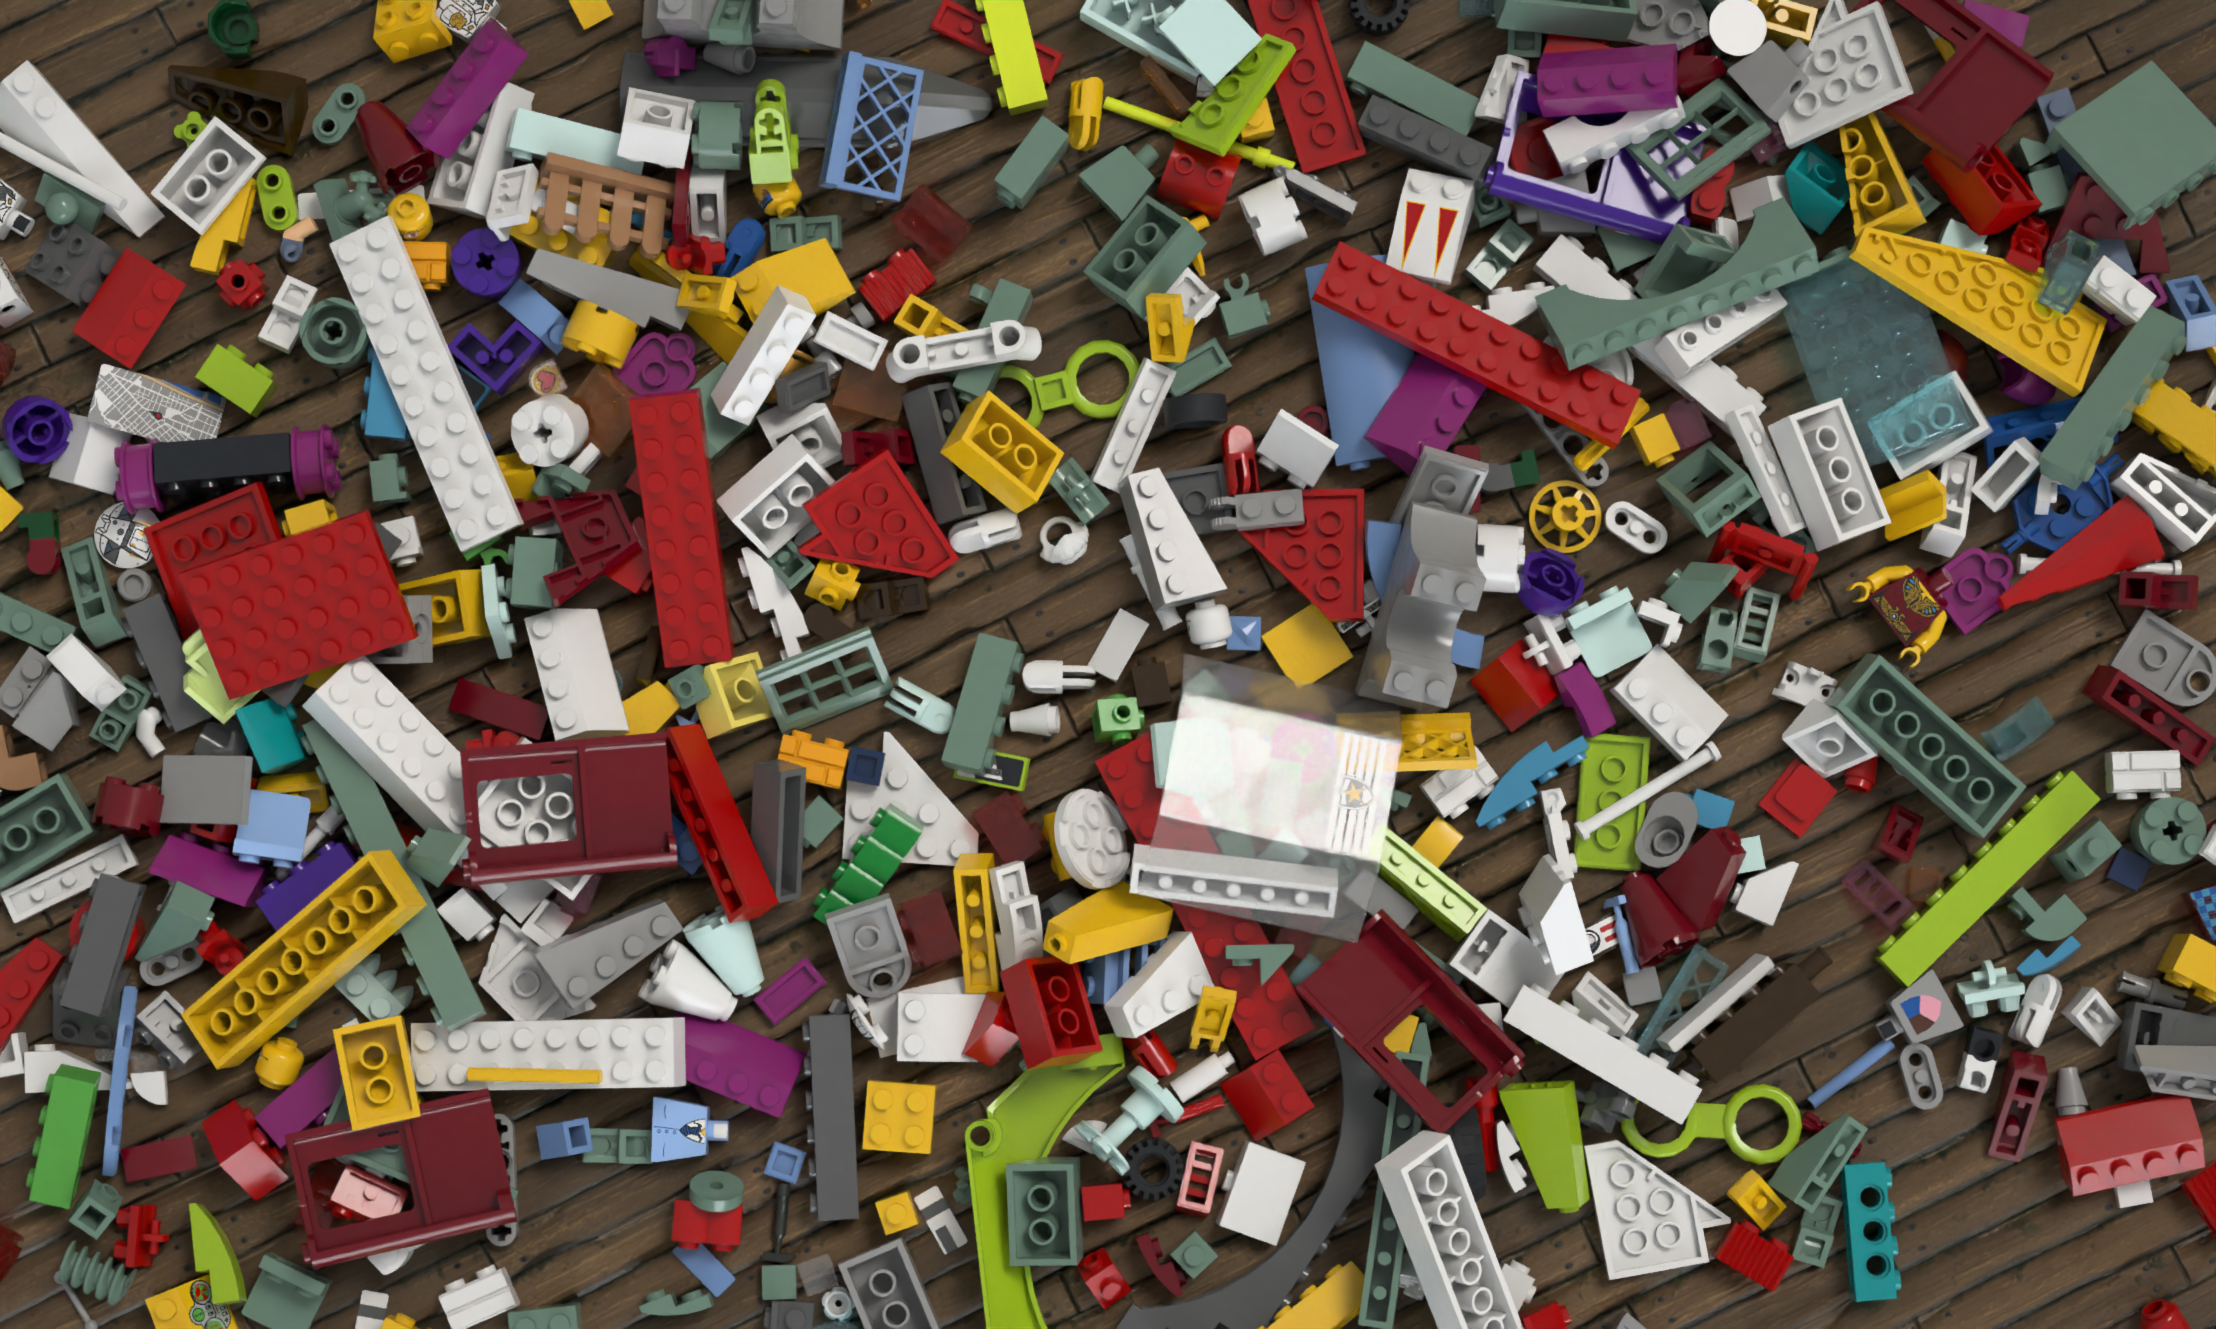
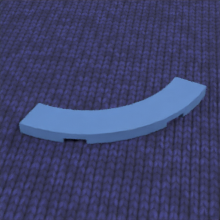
[1365,519,1485,669]
[102,986,138,1176]

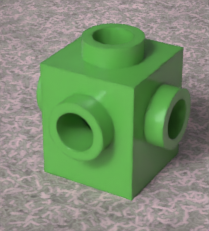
[1091,694,1144,746]

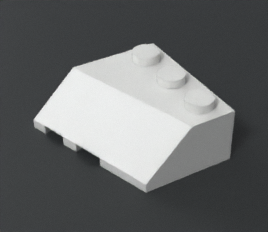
[1517,854,1594,975]

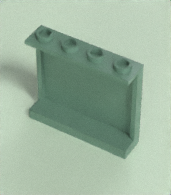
[2045,60,2216,230]

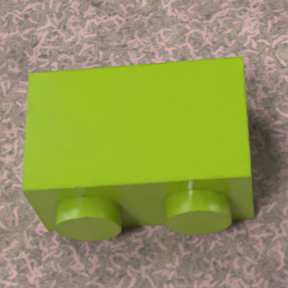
[195,344,279,418]

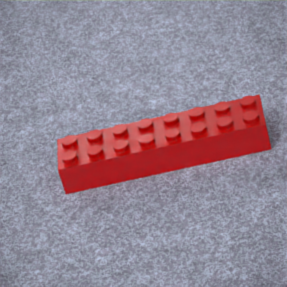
[629,388,736,668]

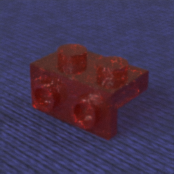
[891,184,974,262]

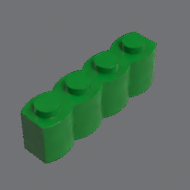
[812,803,924,926]

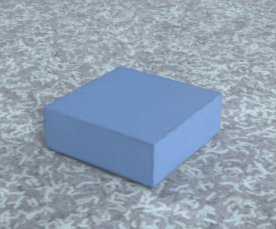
[763,1141,807,1184]

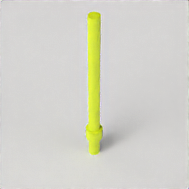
[1103,96,1295,169]

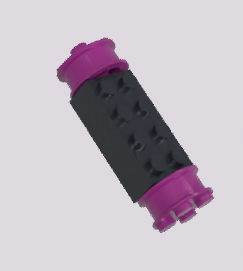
[114,424,342,514]

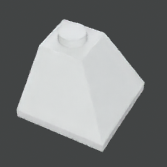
[756,403,843,468]

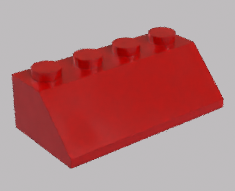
[2054,1094,2206,1197]

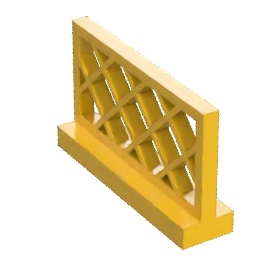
[1335,712,1477,773]

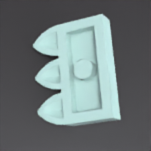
[334,954,414,1021]

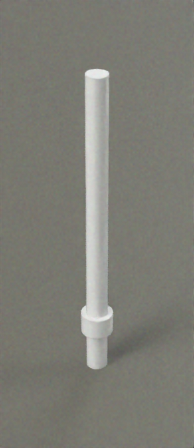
[0,132,127,211]

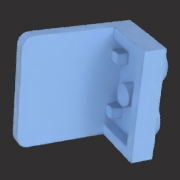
[233,789,311,869]

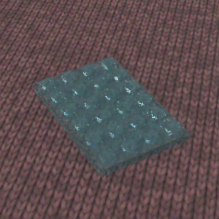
[1776,258,1972,467]

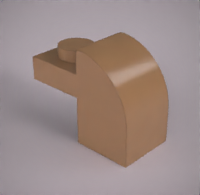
[0,725,48,792]

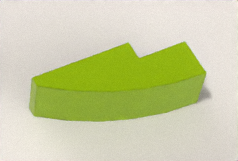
[189,1203,247,1305]

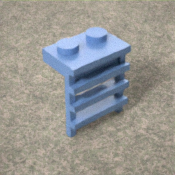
[1082,939,1167,1004]

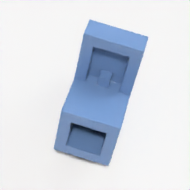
[498,278,569,355]

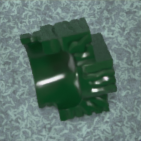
[208,0,260,59]

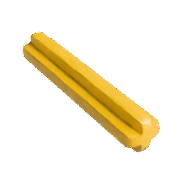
[1572,397,1650,472]

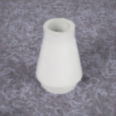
[1010,703,1060,736]

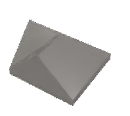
[12,671,80,751]

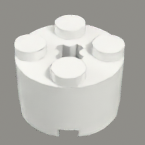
[1238,177,1308,256]
[511,394,589,467]
[1476,524,1525,593]

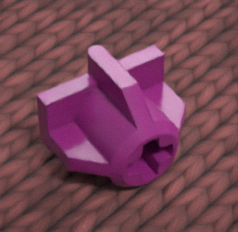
[643,36,696,78]

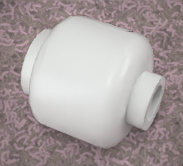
[1186,598,1233,649]

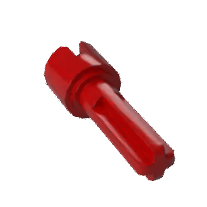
[1463,1076,1500,1172]

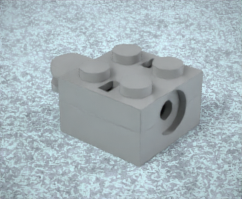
[365,595,433,664]

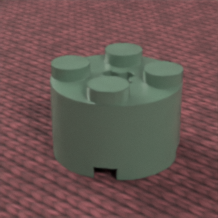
[692,101,743,170]
[299,297,371,369]
[2129,797,2206,865]

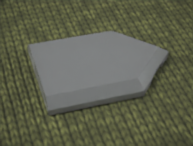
[1626,0,1710,51]

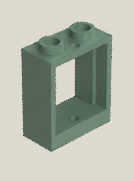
[1656,440,1761,537]

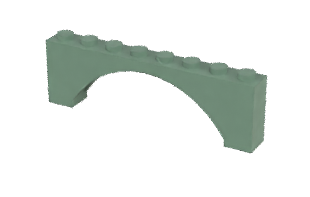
[1535,197,1820,371]

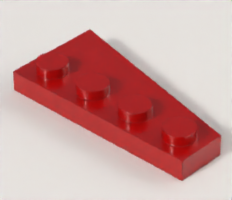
[0,938,66,1055]

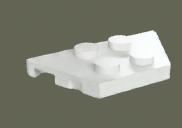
[478,913,597,1021]

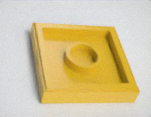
[1261,604,1354,693]

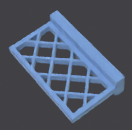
[818,51,924,202]

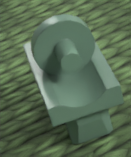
[1049,457,1110,525]

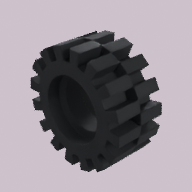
[1349,0,1410,36]
[1123,1138,1184,1200]

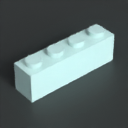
[505,107,644,175]

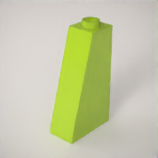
[1499,1080,1590,1213]

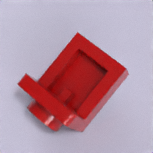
[1076,1248,1132,1310]

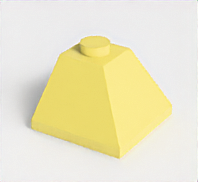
[696,651,774,740]

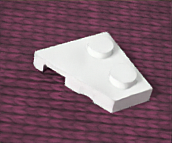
[1475,54,1529,126]

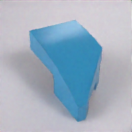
[2016,935,2081,976]

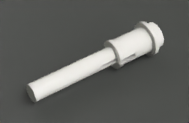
[273,804,346,881]

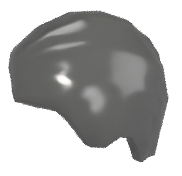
[193,718,248,756]

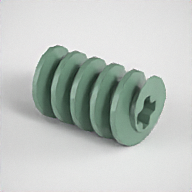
[58,1240,137,1306]

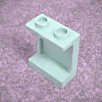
[1155,0,1262,88]

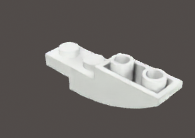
[1472,282,1555,327]
[738,547,811,675]
[988,860,1043,971]

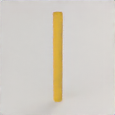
[467,1067,603,1084]

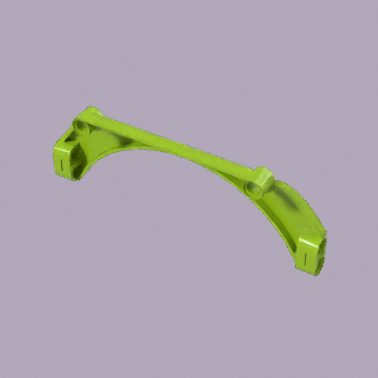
[965,1033,1125,1329]

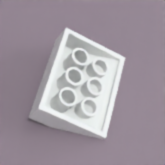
[462,736,592,901]

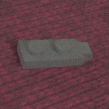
[1271,165,1358,224]

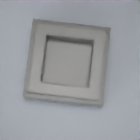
[1621,966,1663,1006]

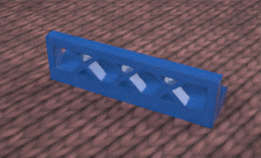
[1982,396,2118,469]

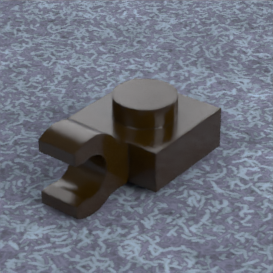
[861,156,885,216]

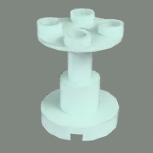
[1074,1065,1184,1176]

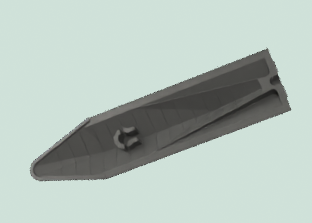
[620,51,993,149]

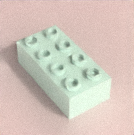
[1080,0,1201,85]

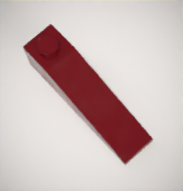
[2081,664,2216,767]

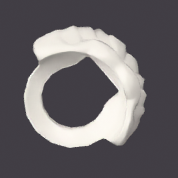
[1040,516,1089,565]

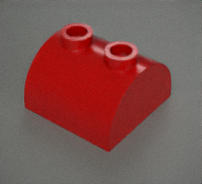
[1156,139,1242,220]

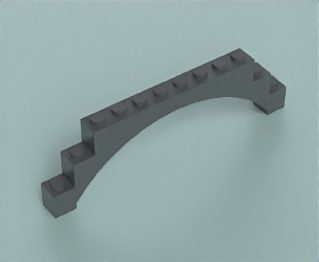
[1114,1020,1388,1329]

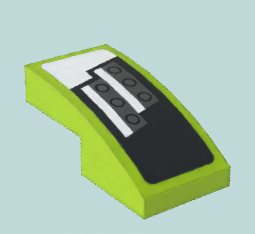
[953,752,1031,792]

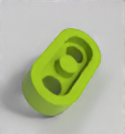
[256,165,299,232]

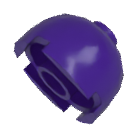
[2,395,73,464]
[1517,548,1584,616]

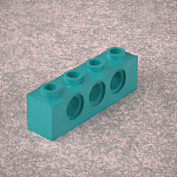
[1840,1161,1901,1302]

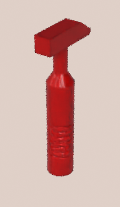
[1149,1094,1225,1138]

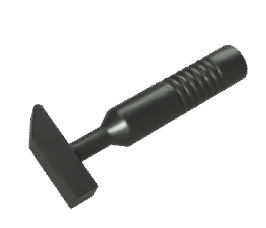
[763,1183,796,1263]

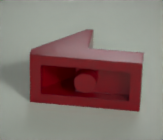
[1677,35,1728,99]

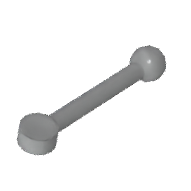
[54,1271,98,1329]

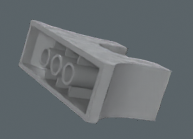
[642,0,845,51]
[1355,501,1486,710]

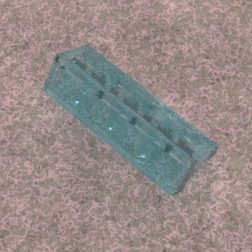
[1637,943,1729,1069]

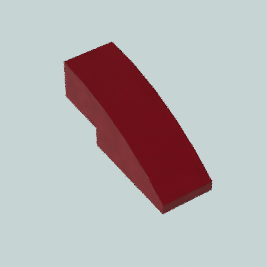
[449,678,550,741]

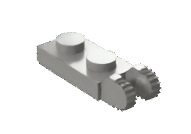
[1208,489,1305,531]

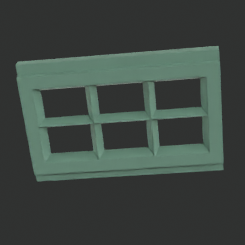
[1626,78,1771,201]
[755,626,894,735]

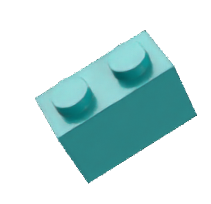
[235,698,311,775]

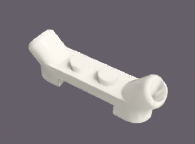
[886,320,1042,383]

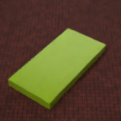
[1573,733,1651,872]

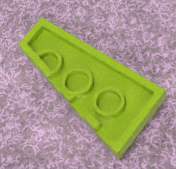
[1168,33,1297,157]

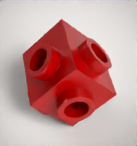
[215,259,270,311]

